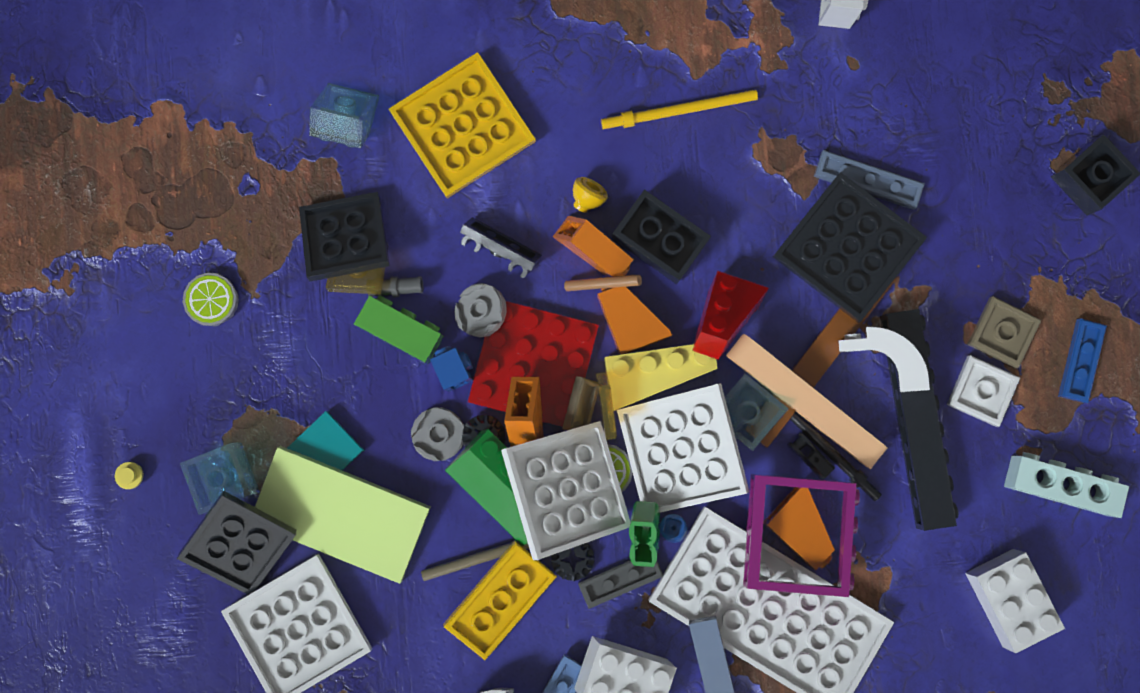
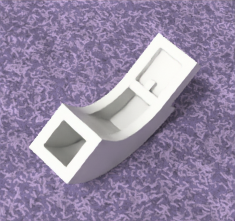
[839,327,930,392]

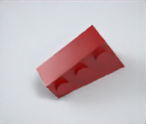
[692,271,769,360]

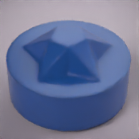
[659,514,688,543]

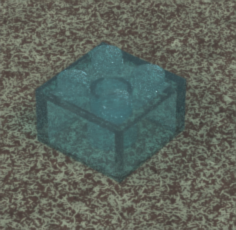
[180,442,260,515]

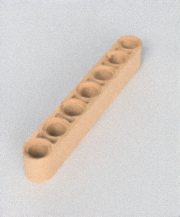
[726,334,888,470]

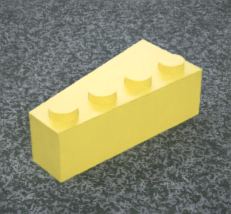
[604,344,718,412]

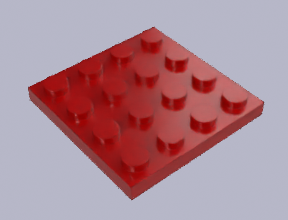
[468,301,599,427]

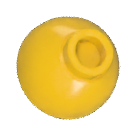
[573,177,608,213]

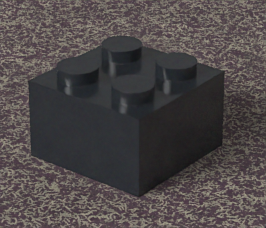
[1050,134,1140,216]

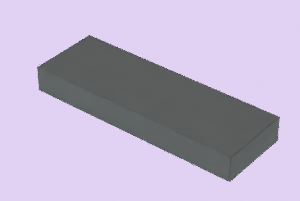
[578,560,663,609]

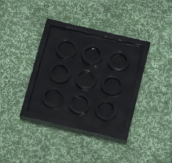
[773,172,927,323]

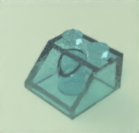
[309,83,379,148]
[725,374,789,451]

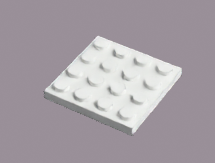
[617,383,750,512]
[501,421,630,560]
[221,554,373,693]

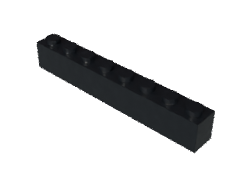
[880,309,959,531]

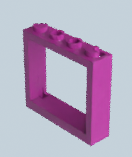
[743,474,860,597]

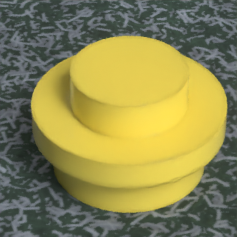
[115,462,143,489]

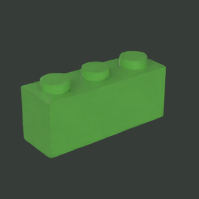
[354,295,444,364]

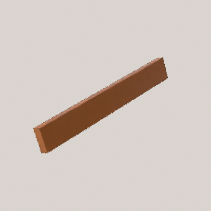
[745,278,896,448]

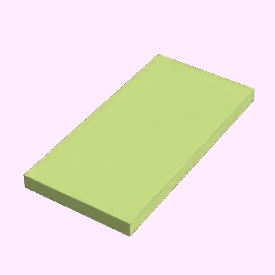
[255,446,431,584]

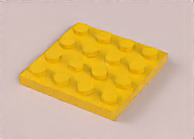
[389,52,536,199]

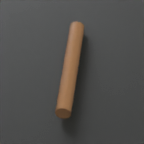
[564,275,642,291]

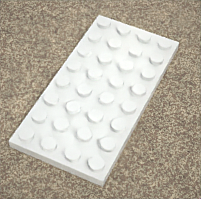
[648,506,894,693]

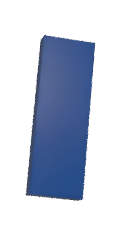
[1058,318,1107,403]

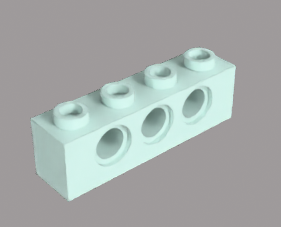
[1004,452,1129,518]

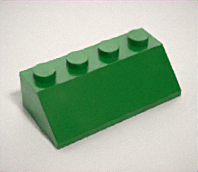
[445,429,528,546]

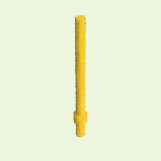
[601,89,758,129]

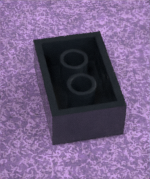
[612,189,711,285]

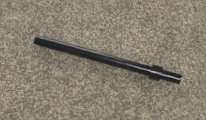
[757,384,882,502]

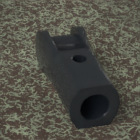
[788,432,835,480]

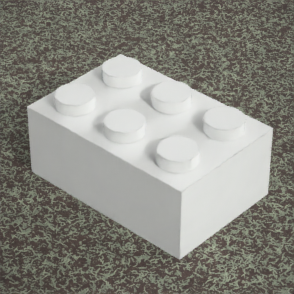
[965,549,1065,653]
[574,636,677,693]

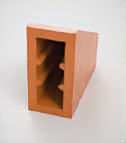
[553,216,634,277]
[597,287,672,355]
[504,377,544,447]
[763,487,835,570]

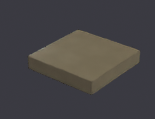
[967,296,1041,368]

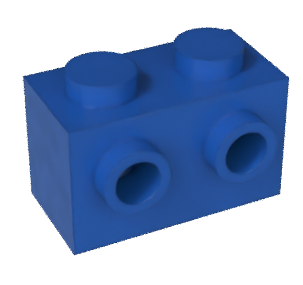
[430,346,473,392]

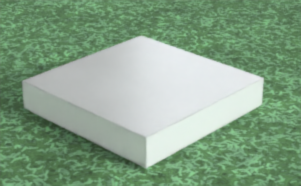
[947,355,1020,427]

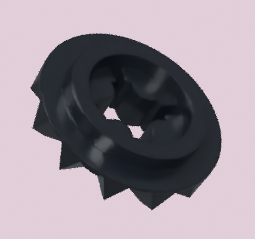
[462,415,506,448]
[551,543,595,581]

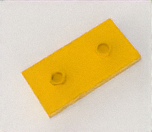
[443,541,557,660]

